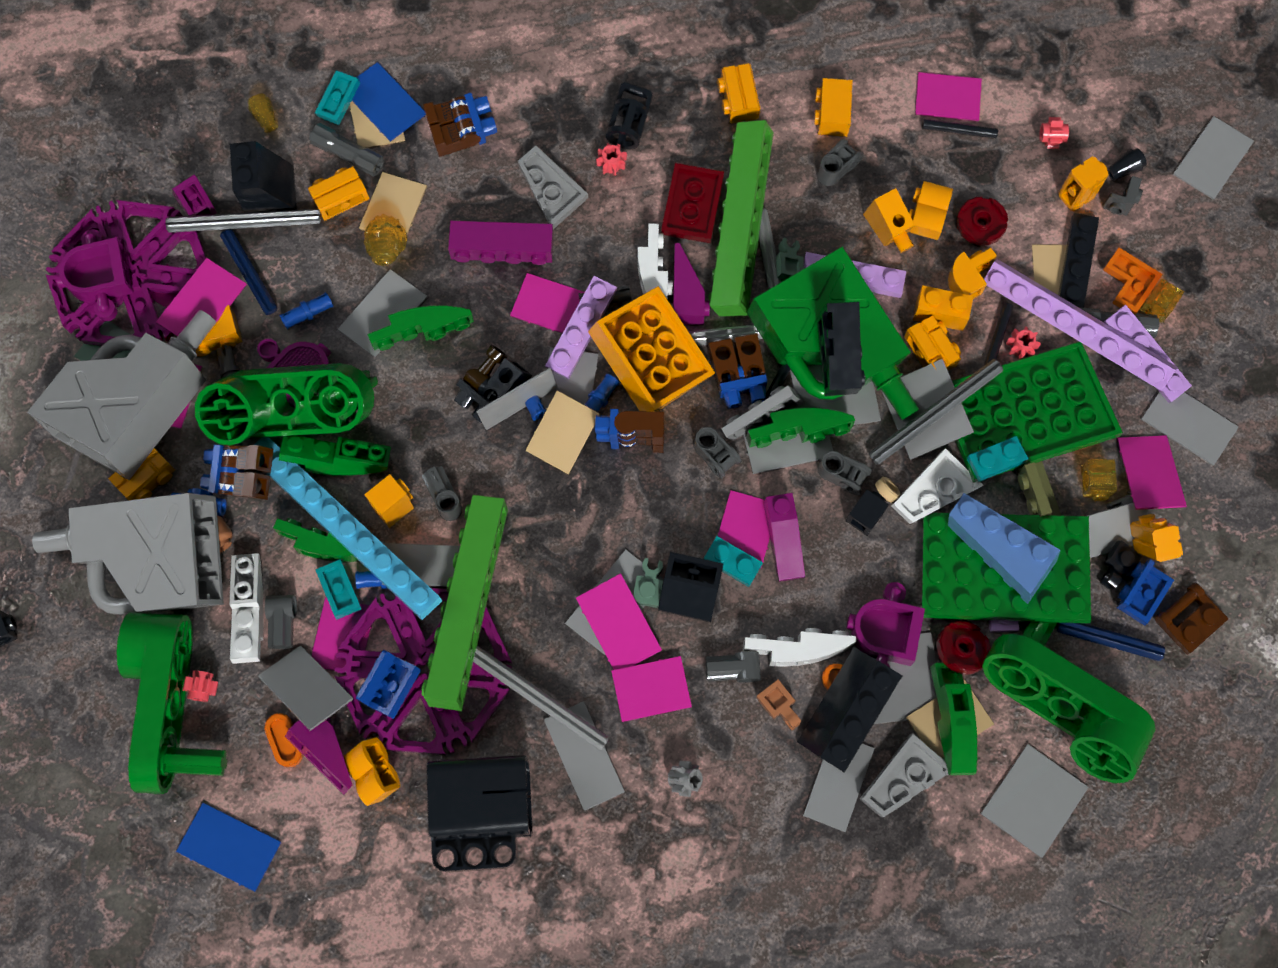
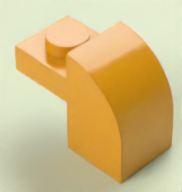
[948,248,997,299]

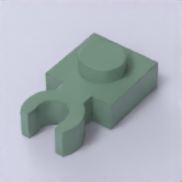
[776,238,804,280]
[633,558,663,608]

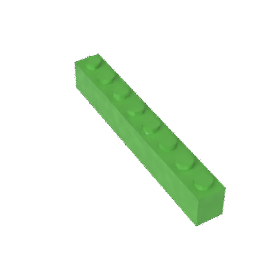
[709,120,774,316]
[422,495,508,711]

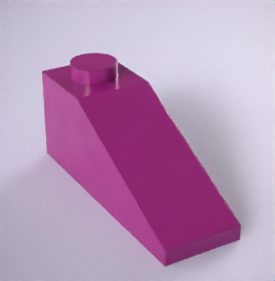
[172,174,217,216]
[673,243,710,325]
[764,493,805,582]
[285,718,353,795]

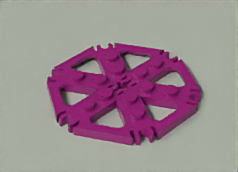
[45,200,207,346]
[334,588,512,755]

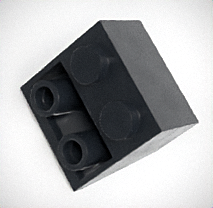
[658,552,724,622]

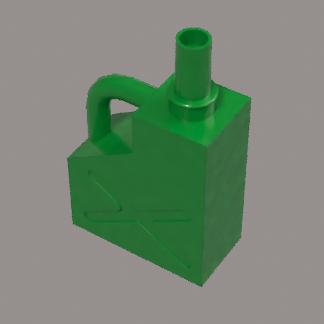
[747,247,920,420]

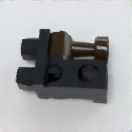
[454,344,532,423]

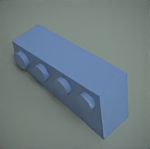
[948,493,1060,604]

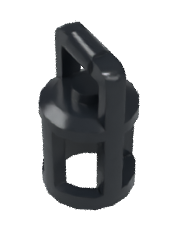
[606,82,652,149]

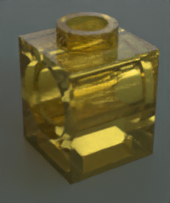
[1140,279,1184,323]
[1081,459,1117,501]

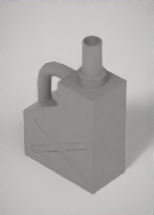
[27,310,216,480]
[32,493,224,615]

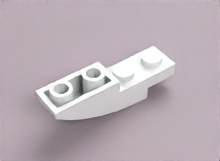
[638,224,673,307]
[229,553,264,664]
[743,628,856,667]

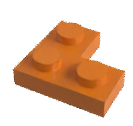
[1103,247,1163,314]

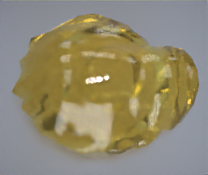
[364,214,407,266]

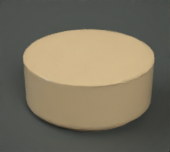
[875,477,900,503]

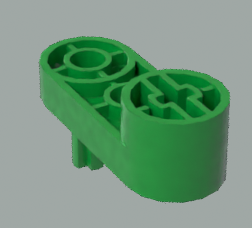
[195,363,378,446]
[117,612,227,794]
[982,621,1156,783]

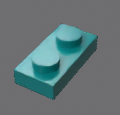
[315,70,360,125]
[967,436,1028,482]
[703,536,763,587]
[315,559,361,620]

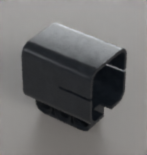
[427,755,533,873]

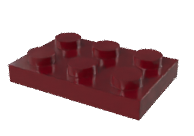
[661,163,724,243]

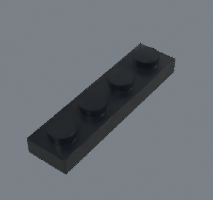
[1058,212,1099,308]

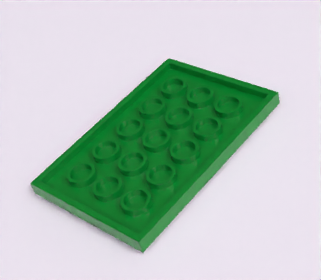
[952,342,1123,482]
[922,513,1091,623]

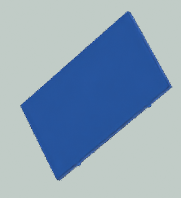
[352,62,426,142]
[176,803,281,892]

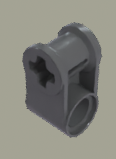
[817,138,864,186]
[694,427,742,479]
[818,451,872,495]

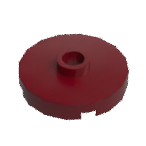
[957,197,1008,246]
[936,621,991,675]

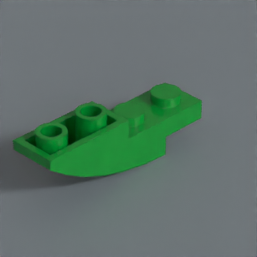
[367,306,474,351]
[746,408,855,448]
[279,435,391,475]
[273,518,359,562]
[930,663,978,775]

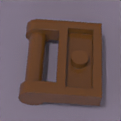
[1155,583,1229,655]

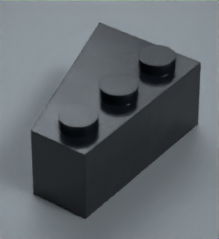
[817,302,865,396]

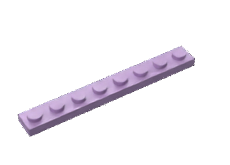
[984,259,1178,391]

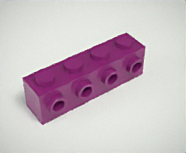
[448,221,554,265]

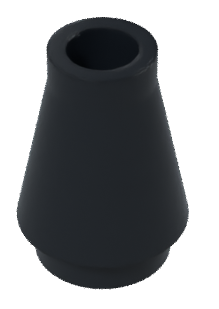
[1107,148,1147,181]

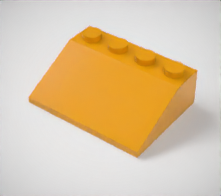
[588,286,715,412]

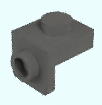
[1103,176,1143,216]

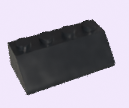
[797,648,903,773]

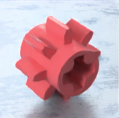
[1039,117,1069,149]
[596,143,627,176]
[1006,326,1041,360]
[182,670,218,702]

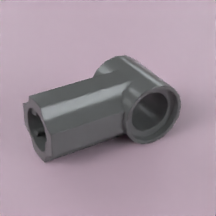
[422,466,462,521]
[265,594,297,649]
[706,651,761,683]

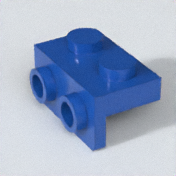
[1116,559,1174,626]
[356,650,421,719]

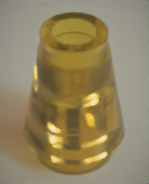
[247,93,278,133]

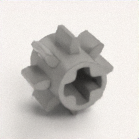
[668,761,703,797]

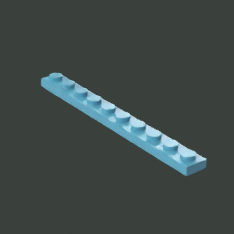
[254,437,442,620]

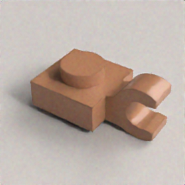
[756,680,801,731]

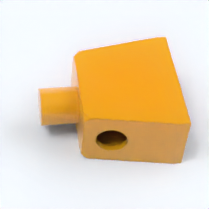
[863,188,914,253]

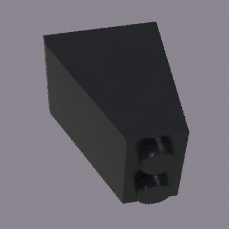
[230,141,297,213]

